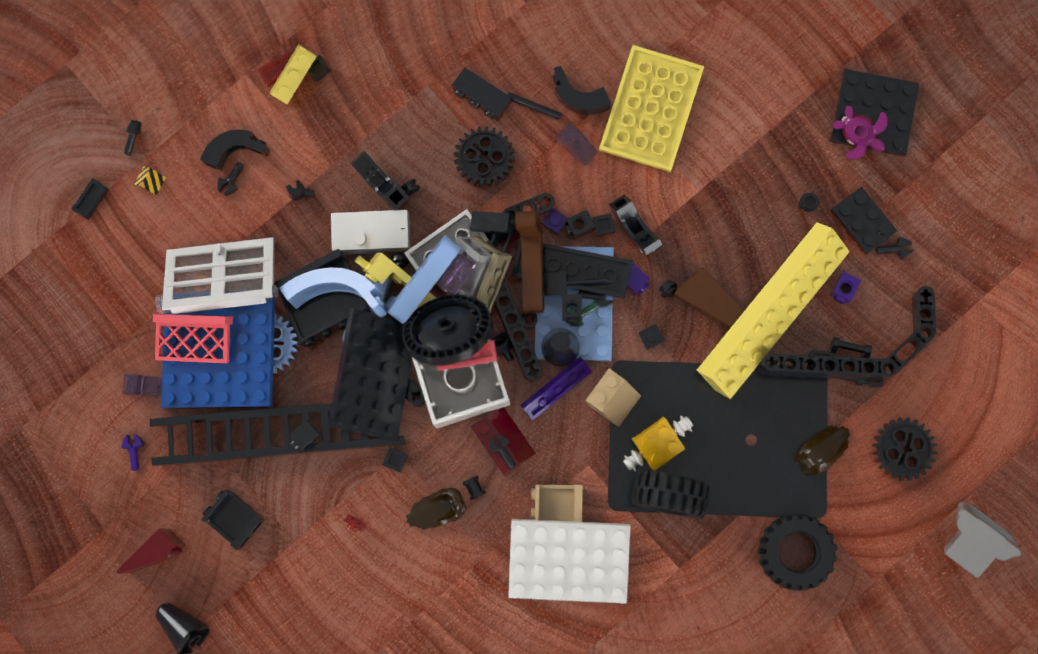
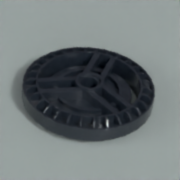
[402,295,493,366]

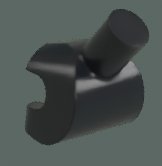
[286,180,315,201]
[490,332,514,362]

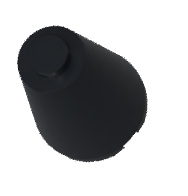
[541,328,580,366]
[156,603,210,654]

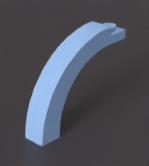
[279,268,387,317]

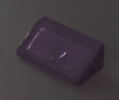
[435,253,476,296]

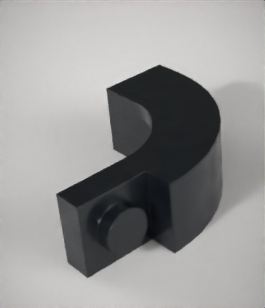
[552,65,611,115]
[200,129,270,171]
[350,151,409,211]
[608,194,662,255]

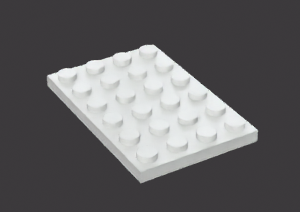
[509,519,630,603]

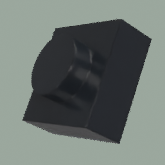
[308,55,332,82]
[592,213,615,237]
[638,324,664,350]
[382,447,408,473]

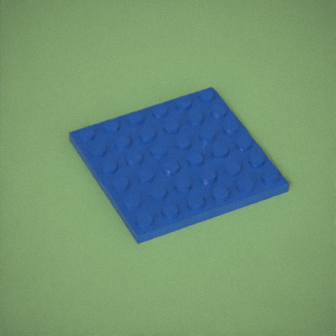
[161,290,275,409]

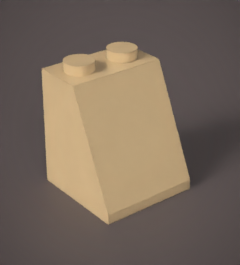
[586,369,641,427]

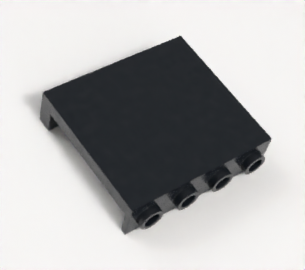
[272,249,371,347]

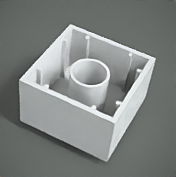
[412,328,510,428]

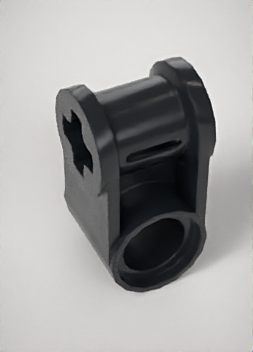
[405,378,426,407]

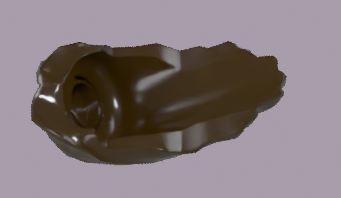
[795,426,850,475]
[406,488,466,530]

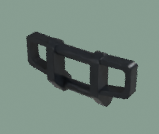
[806,337,886,388]

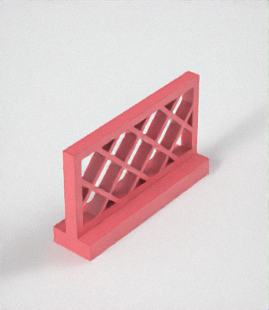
[153,314,233,363]

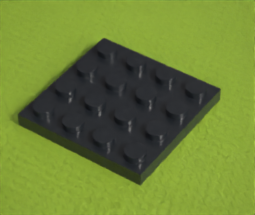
[830,69,919,157]

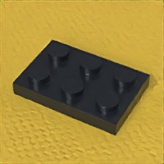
[831,187,897,255]

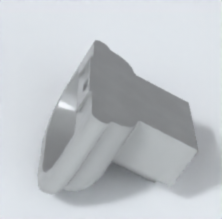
[944,501,1021,578]

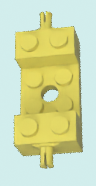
[355,253,436,310]

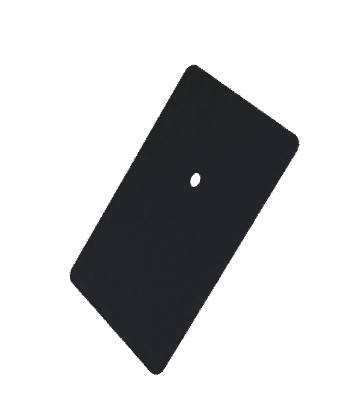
[608,361,827,519]

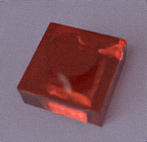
[344,514,367,532]

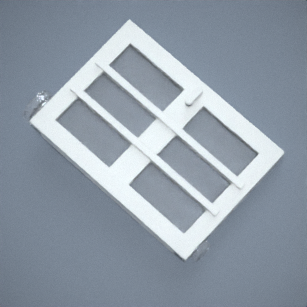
[155,237,278,314]

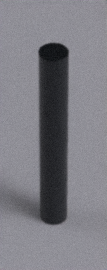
[508,92,561,120]

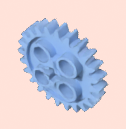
[273,314,299,374]

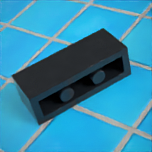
[452,67,511,121]

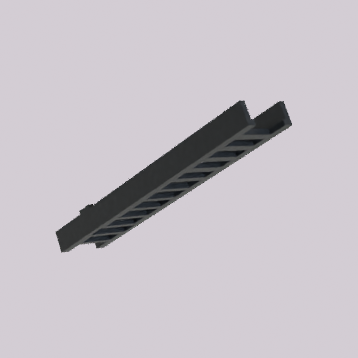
[150,403,406,467]

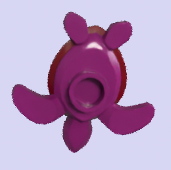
[832,106,888,160]

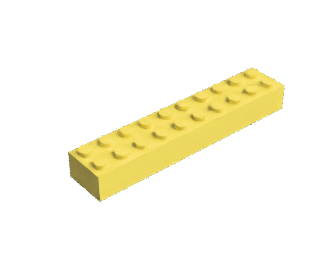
[697,223,850,399]

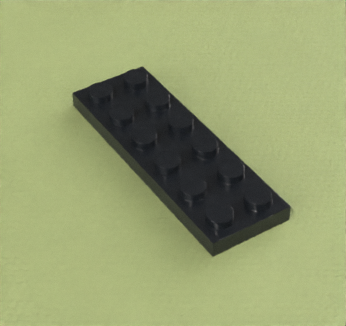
[511,239,633,299]

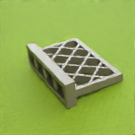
[452,236,512,326]

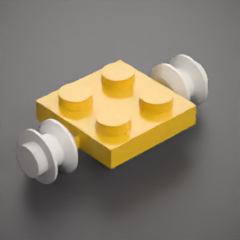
[623,416,693,471]

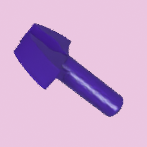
[121,434,144,471]

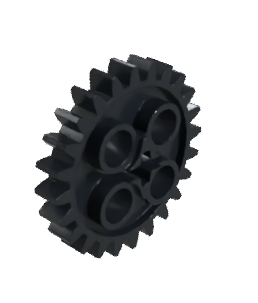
[454,126,515,187]
[872,418,938,481]

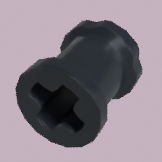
[462,475,486,500]

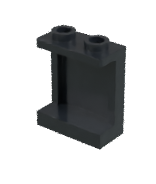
[201,489,265,550]

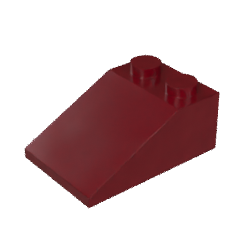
[116,528,185,574]

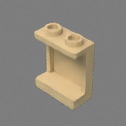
[531,484,582,522]

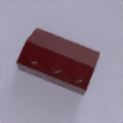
[470,407,536,476]

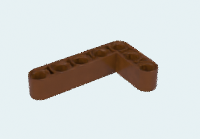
[515,211,544,314]

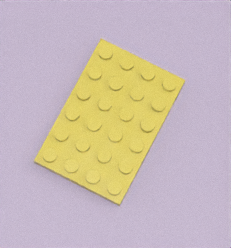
[599,45,704,172]

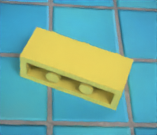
[270,45,317,104]

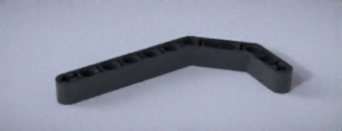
[489,193,555,382]
[759,286,936,381]

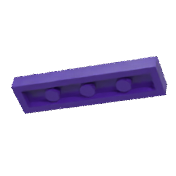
[521,357,592,421]

